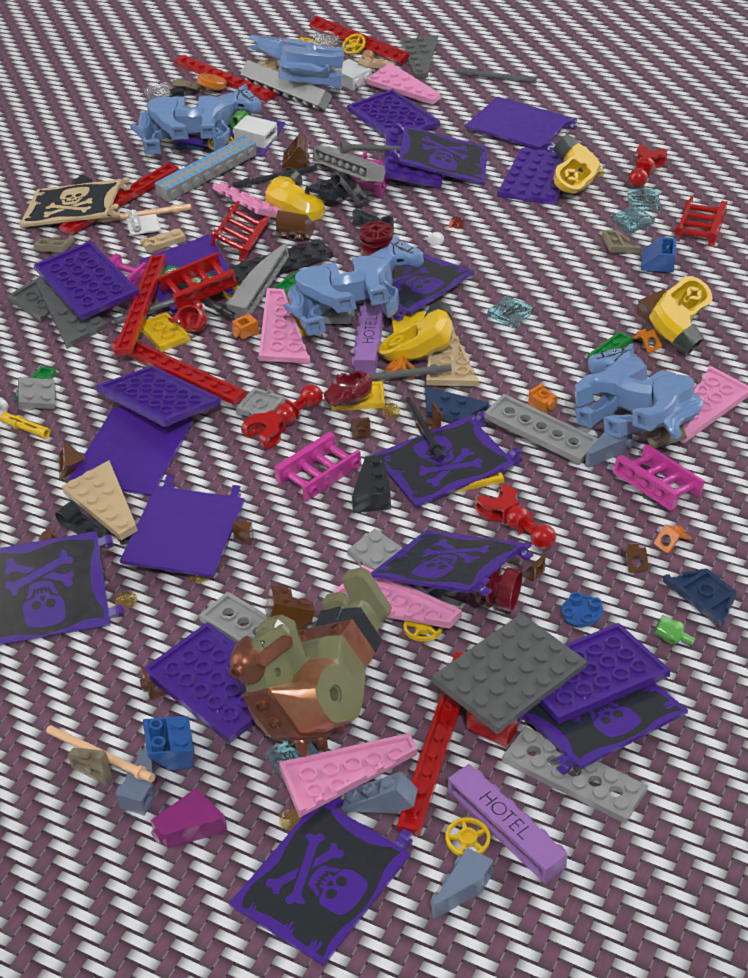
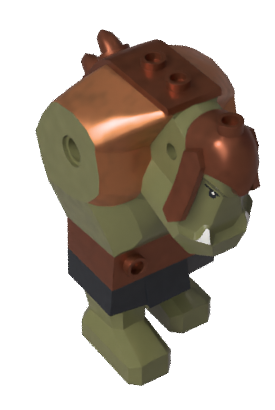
[229,567,392,757]

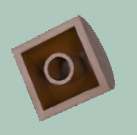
[282,132,310,169]
[276,210,315,241]

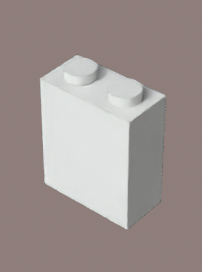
[330,59,372,90]
[233,115,277,148]

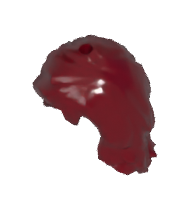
[323,370,372,407]

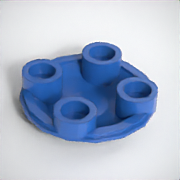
[561,592,603,627]

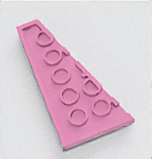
[366,63,441,104]
[212,182,283,218]
[259,288,310,364]
[680,365,748,444]
[333,565,462,629]
[279,733,418,818]

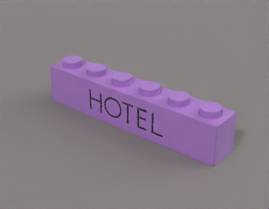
[352,299,385,374]
[448,764,567,884]

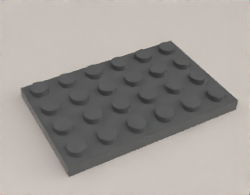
[431,613,587,734]

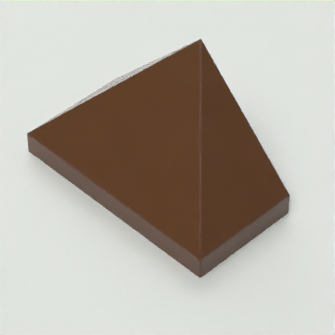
[58,442,86,480]

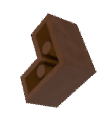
[265,585,315,631]

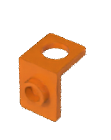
[633,328,662,353]
[385,356,415,380]
[654,524,692,554]

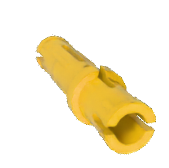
[0,412,51,439]

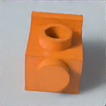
[232,313,260,340]
[528,383,557,413]

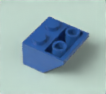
[641,237,677,273]
[143,716,194,770]

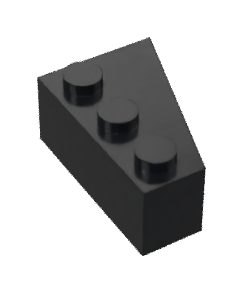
[352,455,391,513]

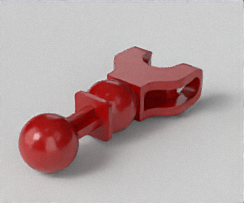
[628,145,668,188]
[241,384,323,450]
[475,484,556,550]

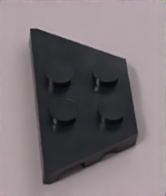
[305,179,349,201]

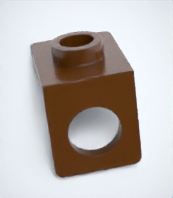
[416,402,443,435]
[351,417,371,439]
[621,543,649,573]
[139,666,167,700]

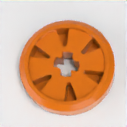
[197,74,227,90]

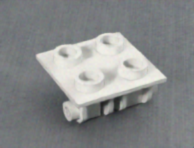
[126,210,161,236]

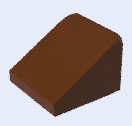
[232,521,254,545]
[523,555,546,582]

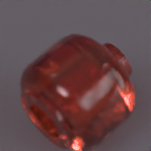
[448,216,465,229]

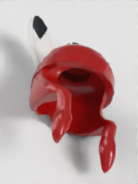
[168,301,221,333]

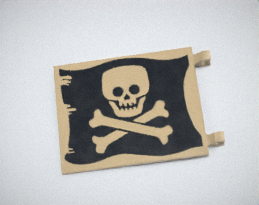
[20,177,131,227]

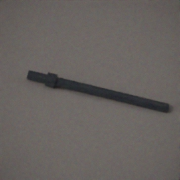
[232,165,317,188]
[176,283,235,318]
[405,397,445,461]

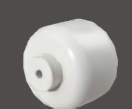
[427,232,444,245]

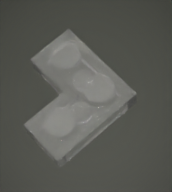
[143,82,172,99]

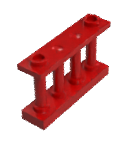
[675,196,728,247]
[210,201,270,262]
[159,252,237,310]

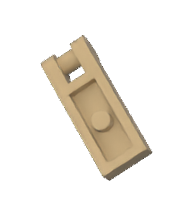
[358,57,391,69]
[140,228,186,252]

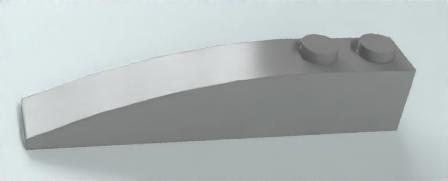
[227,244,289,318]

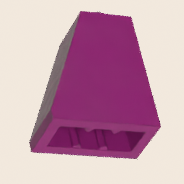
[151,788,227,848]

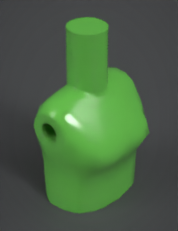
[230,110,251,128]
[653,615,695,646]

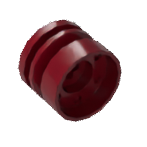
[360,221,393,256]
[476,567,523,612]

